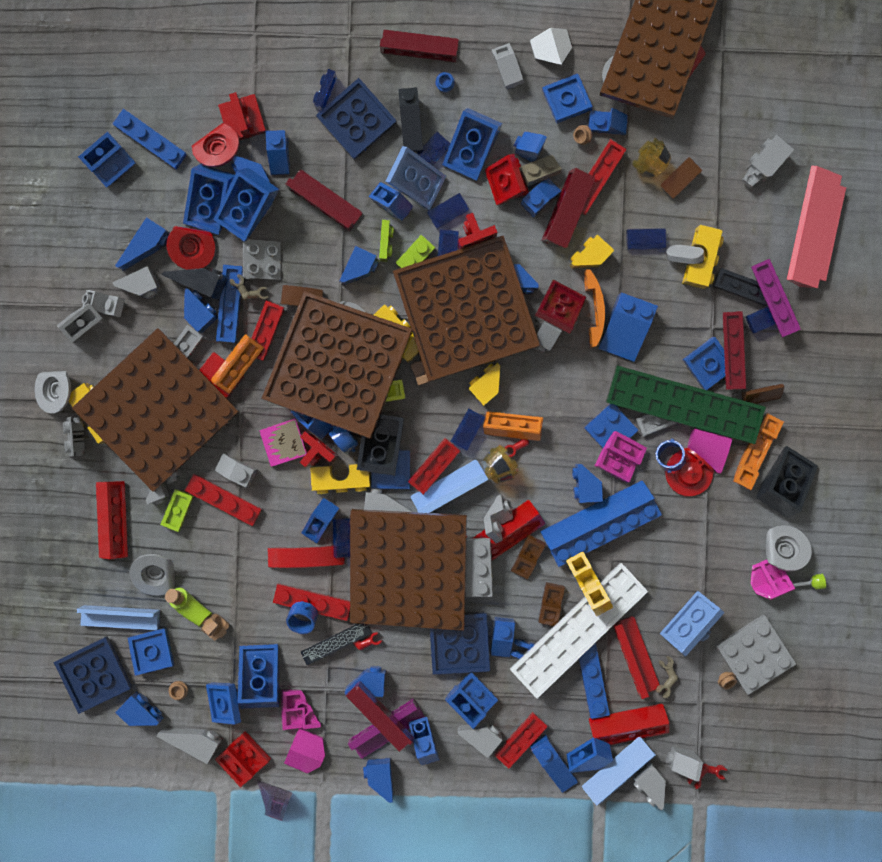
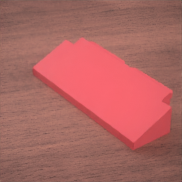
[787,166,846,288]

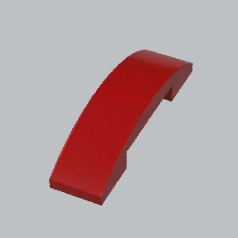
[268,545,345,568]

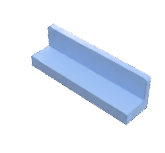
[411,460,488,513]
[77,605,160,630]
[582,737,656,806]

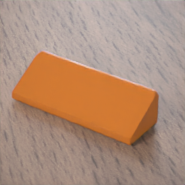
[211,334,264,394]
[483,411,543,441]

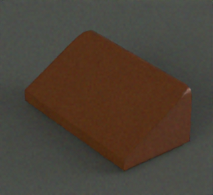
[741,384,785,404]

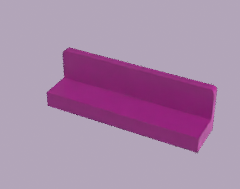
[751,259,801,337]
[348,698,425,758]

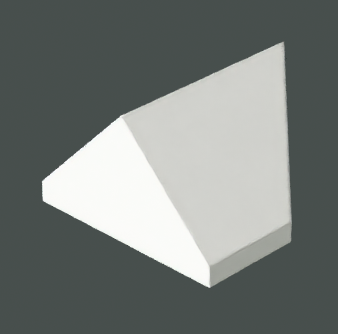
[530,28,572,64]

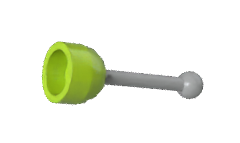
[792,573,826,590]

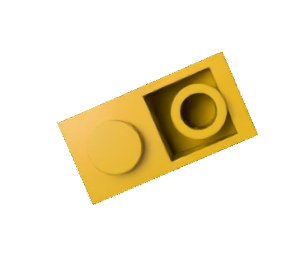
[570,235,614,269]
[468,363,500,406]

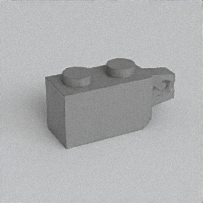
[742,135,794,188]

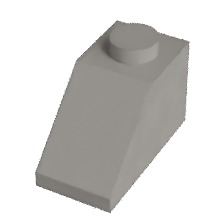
[112,266,162,299]
[57,303,102,343]
[535,320,562,353]
[215,453,258,487]
[458,723,502,758]
[666,746,703,781]

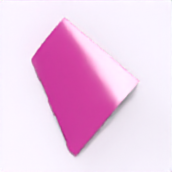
[687,429,733,474]
[280,689,321,730]

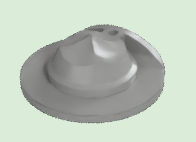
[34,371,71,413]
[766,525,812,571]
[129,554,175,596]

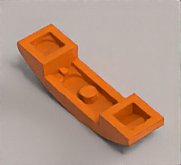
[584,269,605,348]
[733,413,784,490]

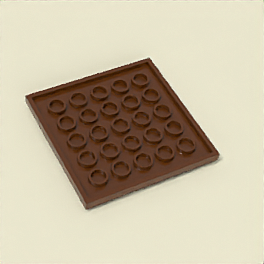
[393,235,540,382]
[261,291,413,439]
[72,328,239,492]
[350,509,467,631]

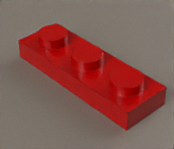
[252,300,285,361]
[408,438,460,495]
[494,712,548,769]

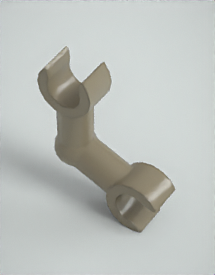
[230,274,268,300]
[656,656,678,698]

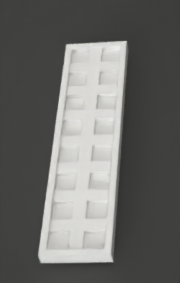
[510,563,648,698]

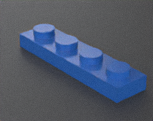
[113,109,187,170]
[216,265,243,343]
[579,642,610,719]

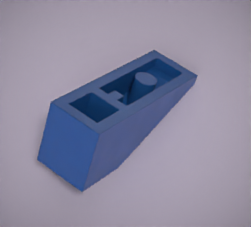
[115,217,170,271]
[530,734,578,793]

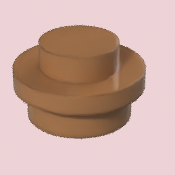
[573,125,592,145]
[718,672,737,690]
[169,681,188,700]

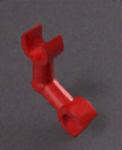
[504,439,529,457]
[352,632,382,650]
[687,763,727,789]

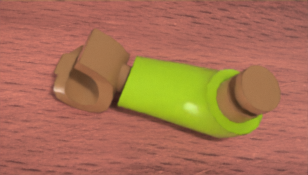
[165,588,229,641]

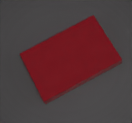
[535,280,587,334]

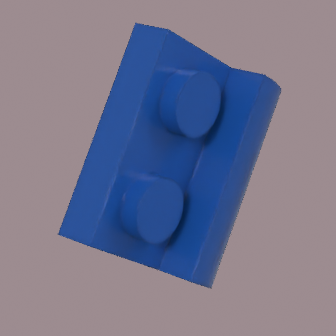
[78,131,136,188]
[445,672,498,729]

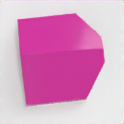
[750,559,795,600]
[284,728,325,774]

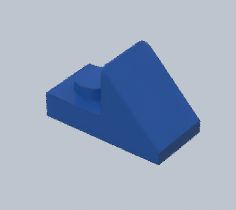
[588,108,628,135]

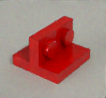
[218,92,266,141]
[485,154,529,205]
[458,213,498,249]
[299,431,339,467]

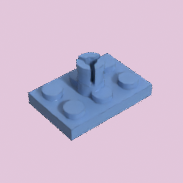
[385,146,446,210]
[660,591,725,656]

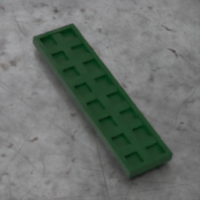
[605,365,766,444]

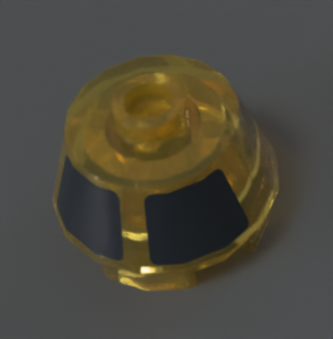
[632,138,671,177]
[482,445,519,484]

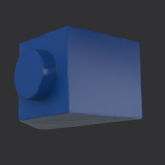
[266,130,290,175]
[513,131,547,163]
[521,178,561,218]
[369,182,414,221]
[339,246,379,285]
[290,410,332,439]
[301,498,339,543]
[490,617,515,657]
[345,666,386,697]
[566,737,613,773]
[363,758,394,803]

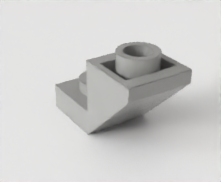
[491,43,524,89]
[82,290,125,317]
[146,469,182,506]
[484,494,513,543]

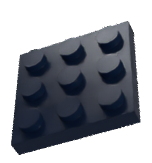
[316,78,397,160]
[430,613,490,675]
[53,636,132,714]

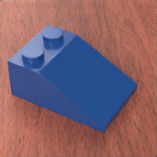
[442,108,503,181]
[183,164,235,235]
[213,167,280,242]
[598,292,658,362]
[238,644,280,709]

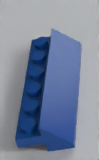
[540,480,662,567]

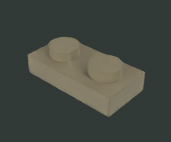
[519,155,562,186]

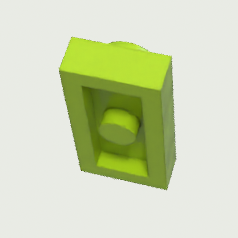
[379,220,394,262]
[396,235,435,268]
[160,489,194,532]

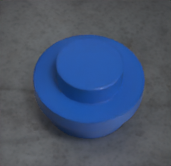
[435,72,455,92]

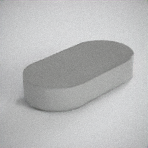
[666,245,705,264]

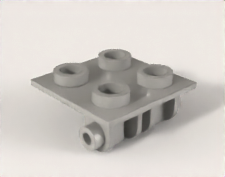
[243,239,281,280]
[63,417,85,457]

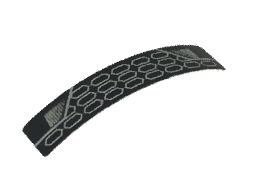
[301,623,372,665]

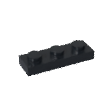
[713,268,767,307]

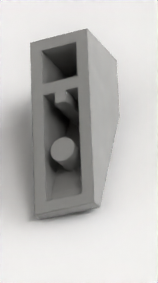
[364,488,414,512]
[157,728,222,764]

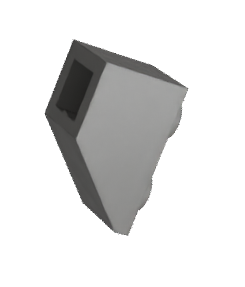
[633,761,666,810]

